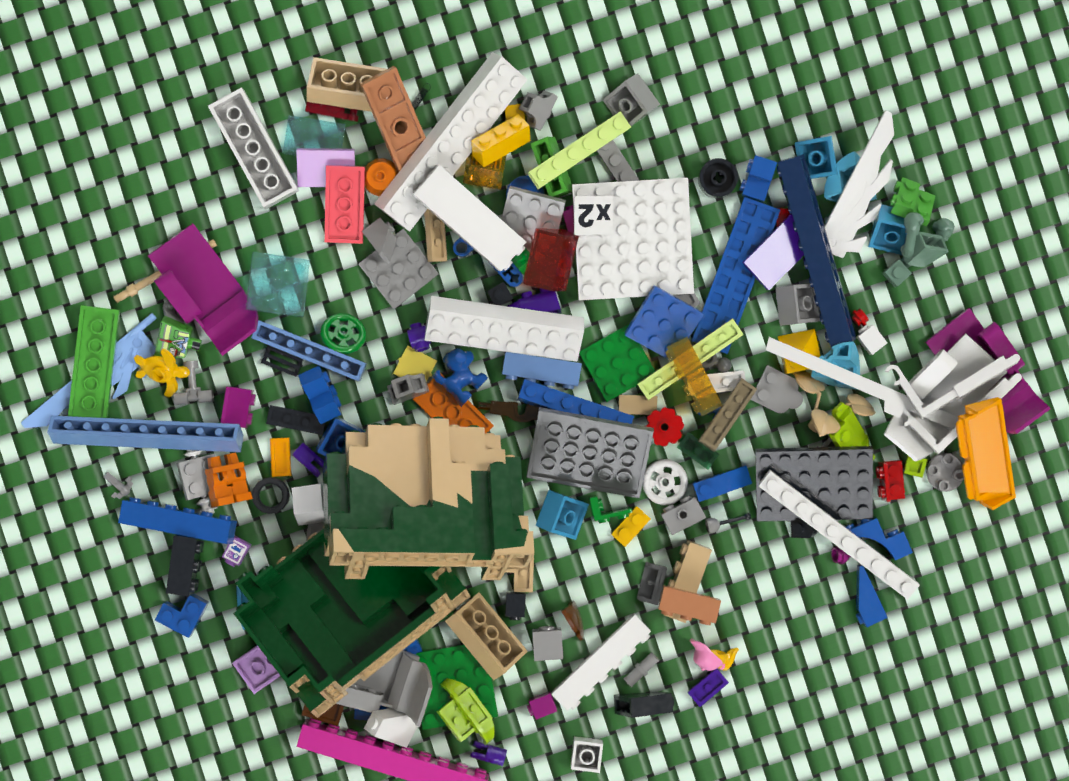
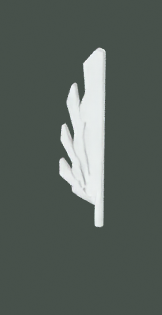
[825,110,894,258]

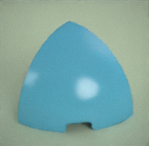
[824,151,877,202]
[811,342,860,390]

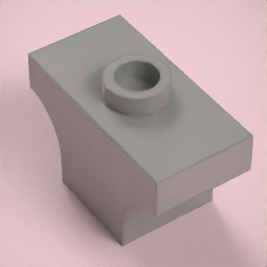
[519,91,558,131]
[387,373,429,405]

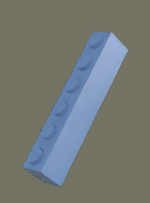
[251,320,367,381]

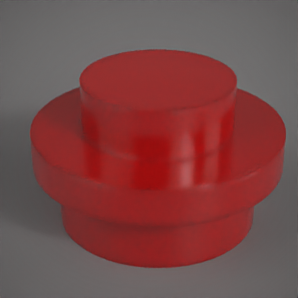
[852,308,869,327]

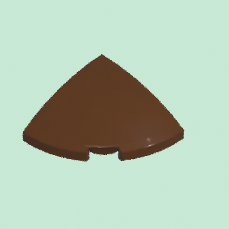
[561,601,584,641]

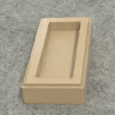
[619,395,658,415]

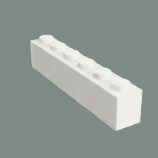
[551,613,651,711]

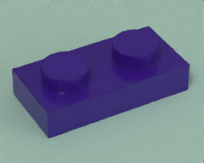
[687,669,729,707]

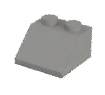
[603,73,660,126]
[776,284,821,326]

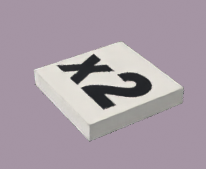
[574,196,613,235]

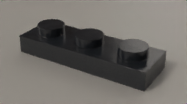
[266,405,326,435]

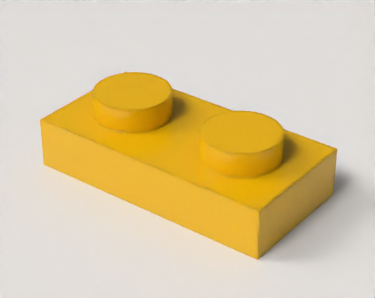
[611,506,651,547]

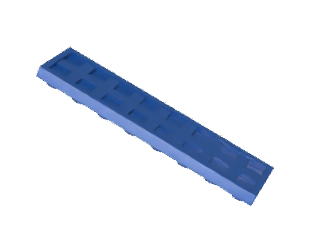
[691,197,780,354]

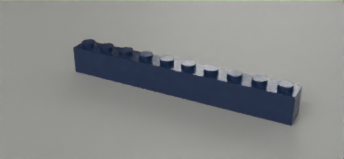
[777,154,857,347]

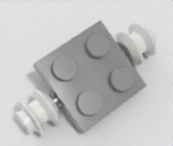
[176,450,217,513]

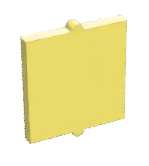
[393,345,437,382]

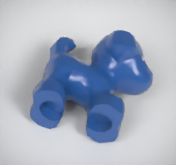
[433,348,488,407]

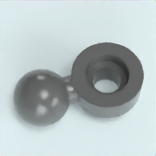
[700,354,732,372]

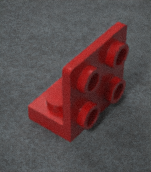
[875,460,905,502]

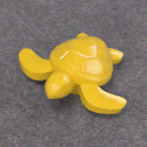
[134,349,190,397]

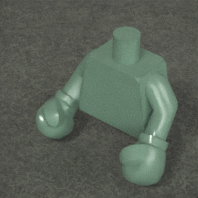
[900,212,955,268]

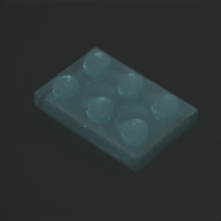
[283,115,346,156]

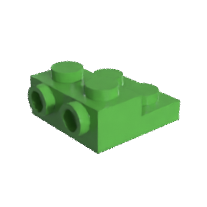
[890,177,935,226]

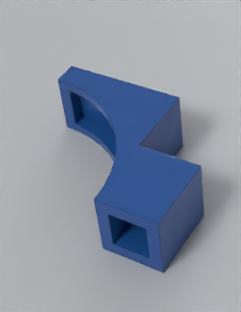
[845,517,913,560]

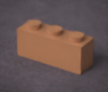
[658,585,721,625]

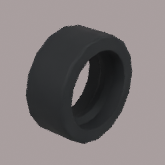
[252,477,290,514]

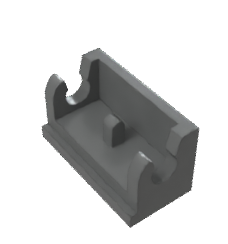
[637,562,667,605]

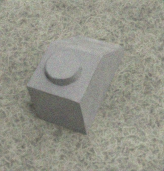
[362,218,397,264]

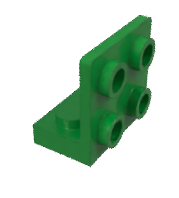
[589,495,632,524]

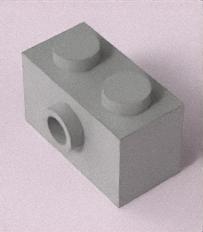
[661,495,706,535]

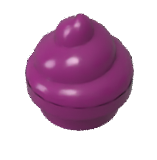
[831,546,851,564]

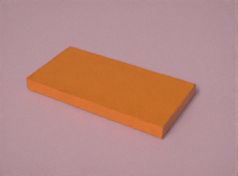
[413,373,494,434]

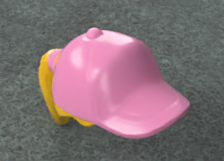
[690,638,739,671]

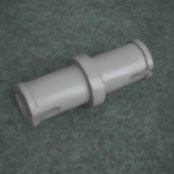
[624,652,659,687]

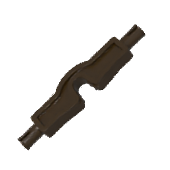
[478,400,539,422]

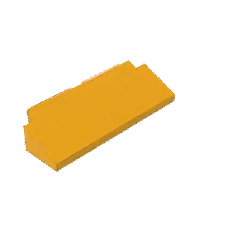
[956,397,1016,510]

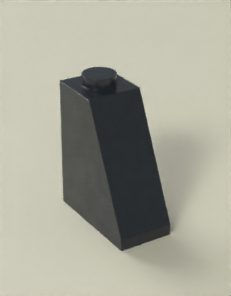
[614,691,674,718]

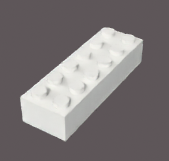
[208,87,300,209]

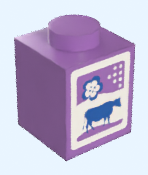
[222,536,252,567]

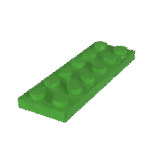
[68,305,120,418]

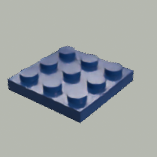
[624,285,704,361]

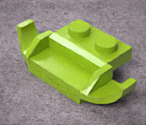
[829,402,875,460]
[437,678,495,745]

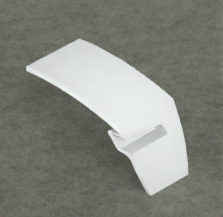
[884,333,1007,461]

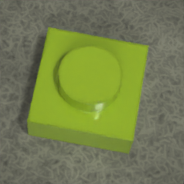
[903,455,927,478]

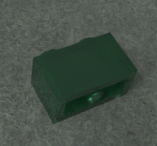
[676,432,720,470]

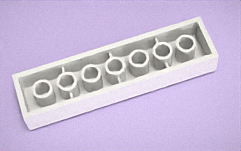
[425,296,584,362]

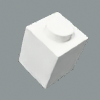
[856,324,887,355]

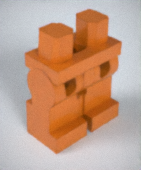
[204,452,253,508]

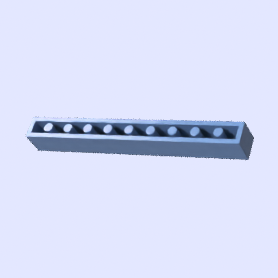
[47,416,244,452]

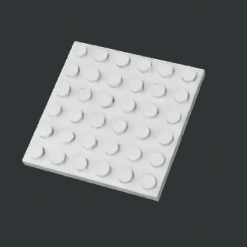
[572,178,694,300]

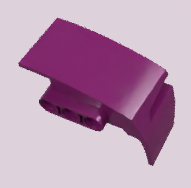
[925,308,1051,434]

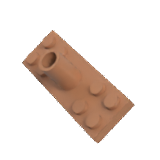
[360,66,426,173]

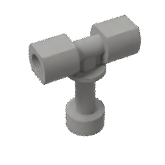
[173,361,214,405]

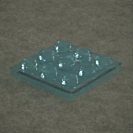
[246,252,310,317]

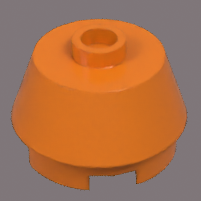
[365,158,398,196]

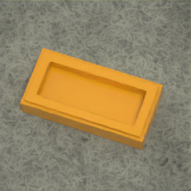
[270,437,292,477]

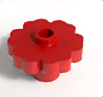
[645,407,684,447]

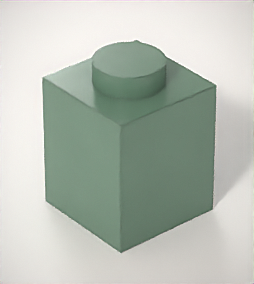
[882,259,912,287]

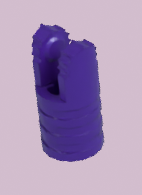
[292,442,324,478]
[470,741,507,766]

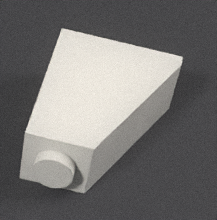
[364,708,418,748]

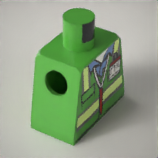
[154,316,202,358]

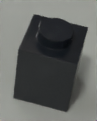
[487,282,513,306]
[505,592,526,620]

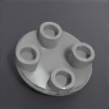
[926,453,964,492]

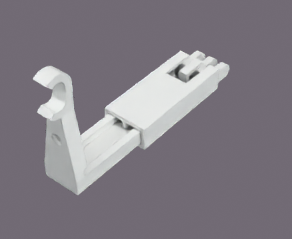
[885,354,1020,419]
[903,373,1022,454]

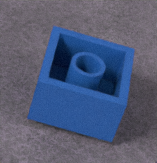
[316,417,366,456]

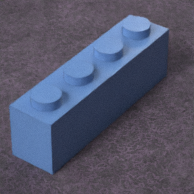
[502,352,582,389]

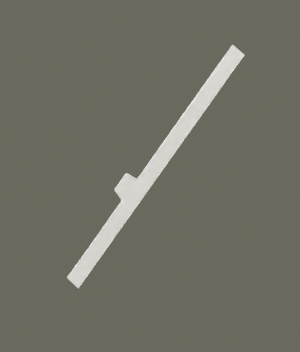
[766,337,958,429]

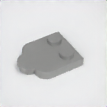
[750,365,803,413]

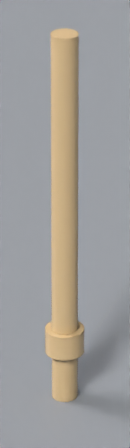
[114,239,217,303]

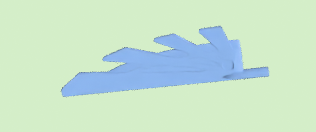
[21,313,157,428]

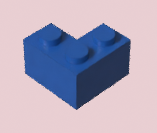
[740,155,777,203]
[298,366,342,424]
[155,594,209,638]

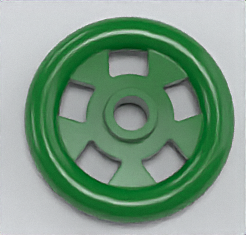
[320,313,366,354]

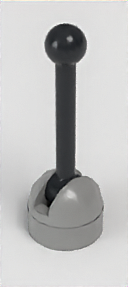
[705,513,751,534]

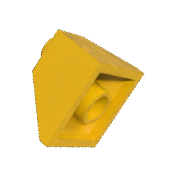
[777,329,821,374]

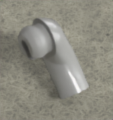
[163,300,184,323]

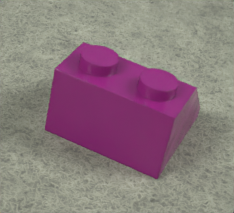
[221,386,256,428]

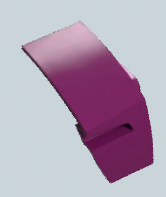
[147,223,258,356]

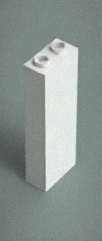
[412,165,526,271]

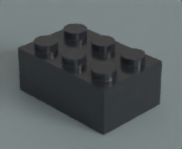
[166,534,204,596]

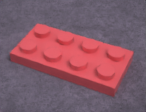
[324,165,365,244]

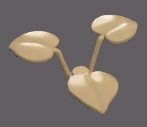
[793,371,876,437]

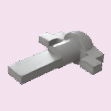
[104,472,133,499]

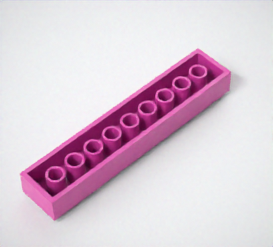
[296,718,490,781]

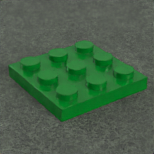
[579,324,656,402]

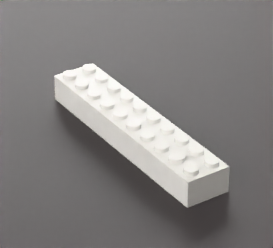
[374,52,528,232]

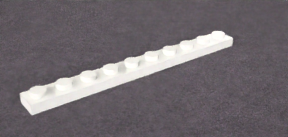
[758,470,920,600]

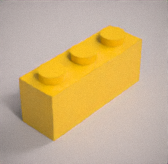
[471,115,530,167]

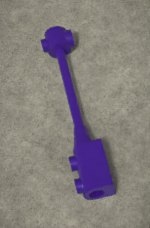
[407,286,561,352]

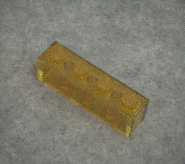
[665,336,723,416]

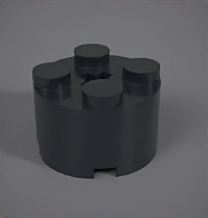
[698,158,738,199]

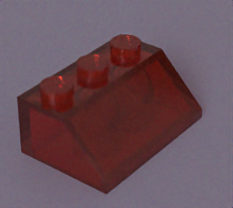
[523,228,579,291]

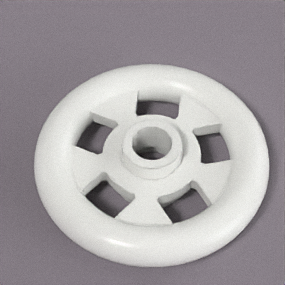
[642,459,688,505]

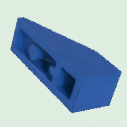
[692,466,752,502]
[855,564,888,627]

